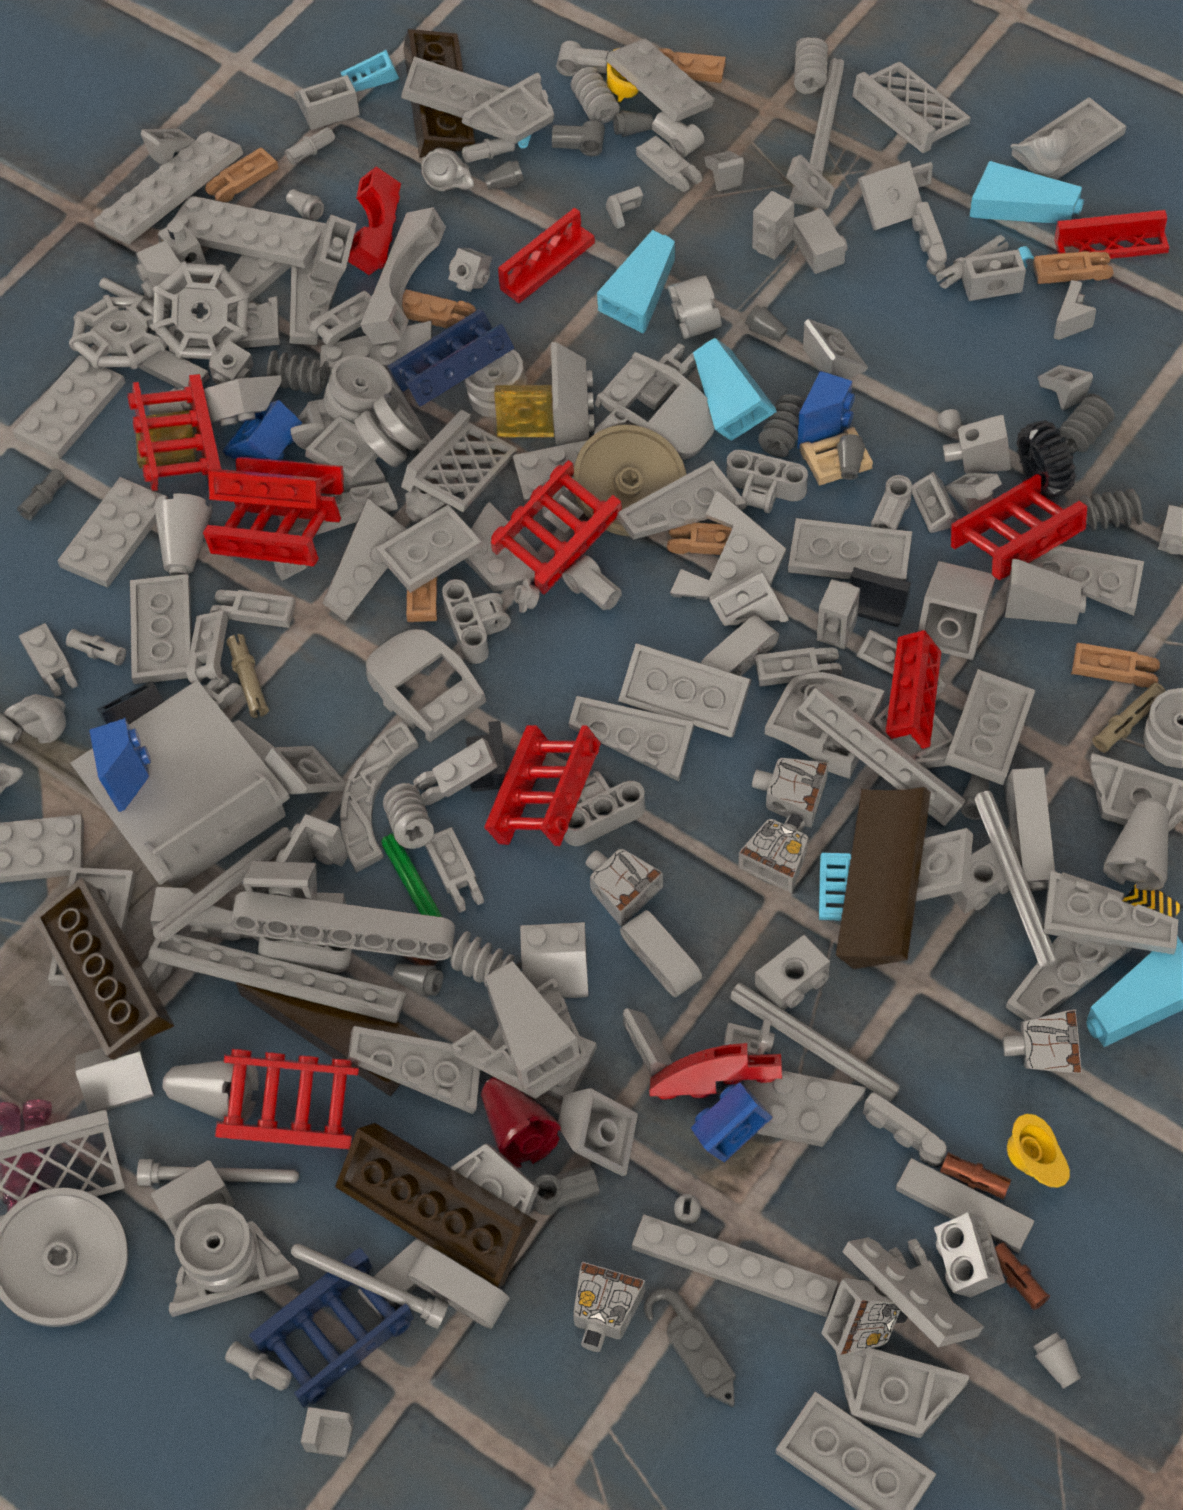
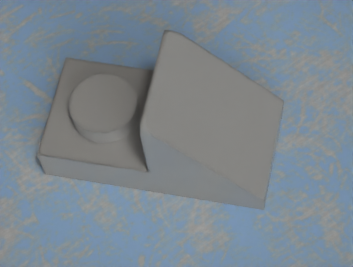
[141,128,195,165]
[704,151,744,191]
[786,154,835,210]
[1054,280,1096,340]
[1038,365,1093,411]
[945,473,1002,514]

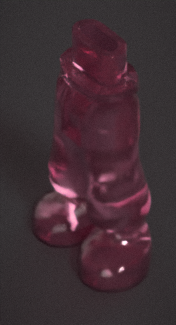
[0,1099,52,1212]

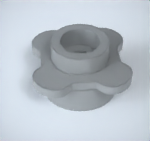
[514,578,539,613]

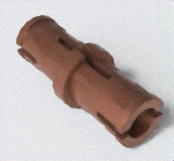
[940,1152,1011,1199]
[995,1243,1050,1310]

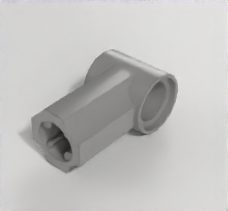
[556,41,609,76]
[652,111,705,158]
[871,475,912,530]
[562,555,622,610]

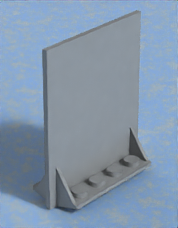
[71,680,290,888]

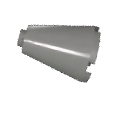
[154,493,213,576]
[1103,798,1169,891]
[163,1060,259,1123]

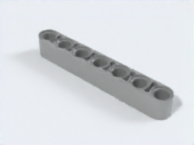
[230,891,455,960]

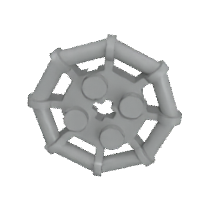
[150,261,251,360]
[69,295,169,370]

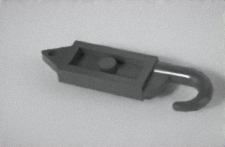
[644,1288,736,1407]

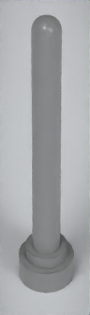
[137,1159,299,1186]
[291,1244,449,1329]

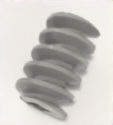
[794,37,828,95]
[571,67,620,124]
[383,783,434,849]
[450,931,522,987]

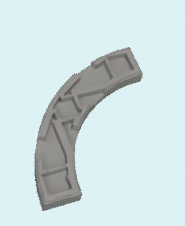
[340,721,419,873]

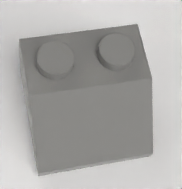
[136,240,198,314]
[204,375,282,426]
[520,922,588,998]

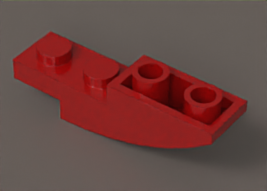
[649,1043,782,1099]

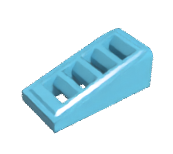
[340,50,400,92]
[819,853,851,921]

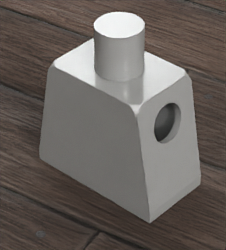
[943,415,1011,473]

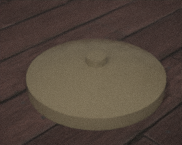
[572,425,687,536]

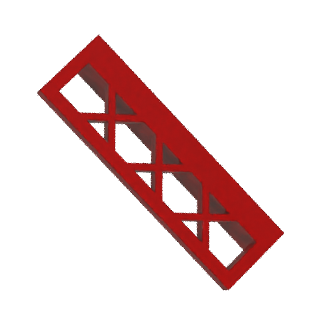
[498,207,595,303]
[1054,210,1169,259]
[885,630,941,749]

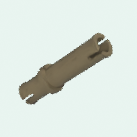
[226,634,269,718]
[1092,683,1166,753]

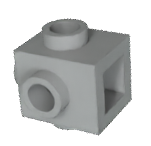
[448,248,492,292]
[209,340,254,384]
[405,480,451,523]

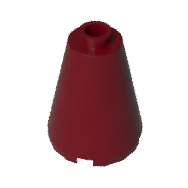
[481,1077,561,1168]

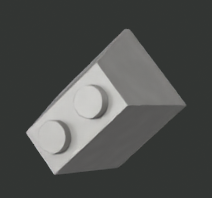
[918,561,996,660]

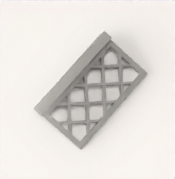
[852,61,971,153]
[401,410,517,512]
[0,1110,125,1221]

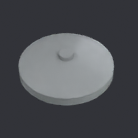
[0,1188,129,1327]

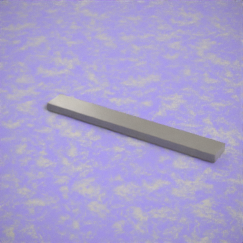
[149,934,406,1023]

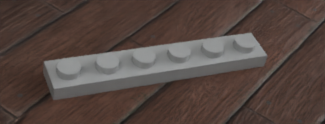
[798,684,966,826]
[632,1214,838,1317]

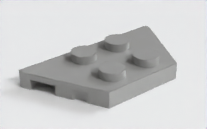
[462,72,554,144]
[464,502,546,592]
[1089,753,1183,831]
[743,1071,866,1147]
[169,1221,300,1317]
[835,1348,969,1438]

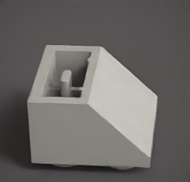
[294,75,360,130]

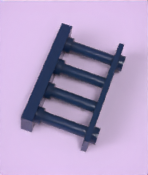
[387,309,514,407]
[249,1247,414,1408]

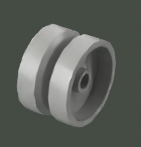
[464,350,529,418]
[323,355,392,424]
[355,394,426,468]
[1143,688,1183,768]
[175,1203,257,1292]

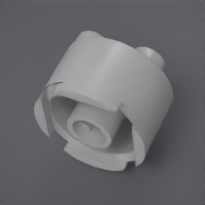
[668,275,722,340]

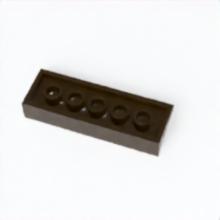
[403,29,475,158]
[836,787,931,969]
[33,878,175,1060]
[235,970,424,1097]
[335,1123,538,1288]

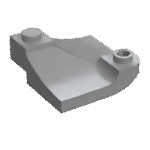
[765,672,884,779]

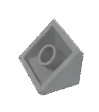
[803,319,868,379]
[243,861,317,900]
[75,1043,154,1114]

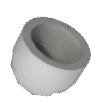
[937,409,961,434]
[674,1194,701,1224]

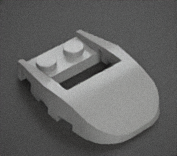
[595,352,715,460]
[366,629,487,742]

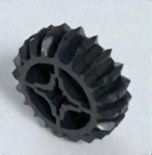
[1016,420,1076,498]

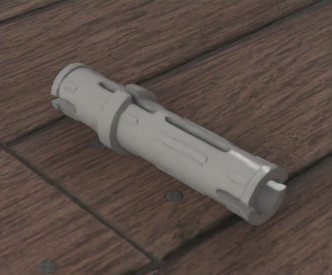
[936,235,1009,289]

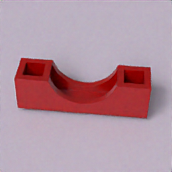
[348,166,401,275]

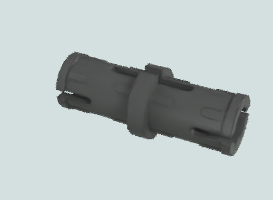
[17,469,67,520]

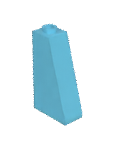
[970,161,1084,224]
[597,230,675,333]
[693,338,777,441]
[1086,936,1183,1047]

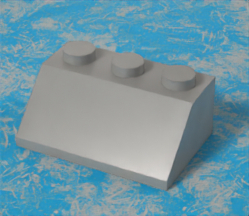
[551,342,595,445]

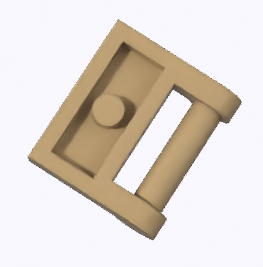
[799,427,873,486]

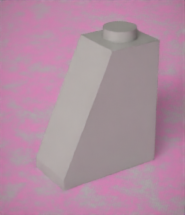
[1005,559,1086,624]

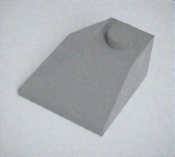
[263,746,346,795]
[558,1088,638,1176]

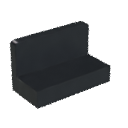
[850,567,911,627]
[97,682,164,725]
[466,721,506,792]

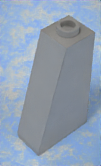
[1003,767,1055,891]
[485,961,580,1091]

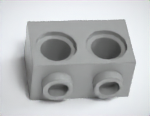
[934,1212,1005,1297]

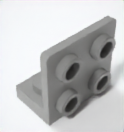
[276,814,348,867]

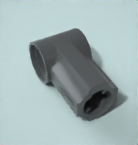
[552,120,605,156]
[532,1165,600,1215]

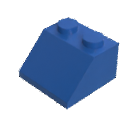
[797,371,855,449]
[222,400,303,460]
[89,718,151,812]
[691,1082,773,1162]

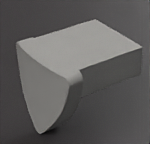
[606,186,643,229]
[290,404,326,450]

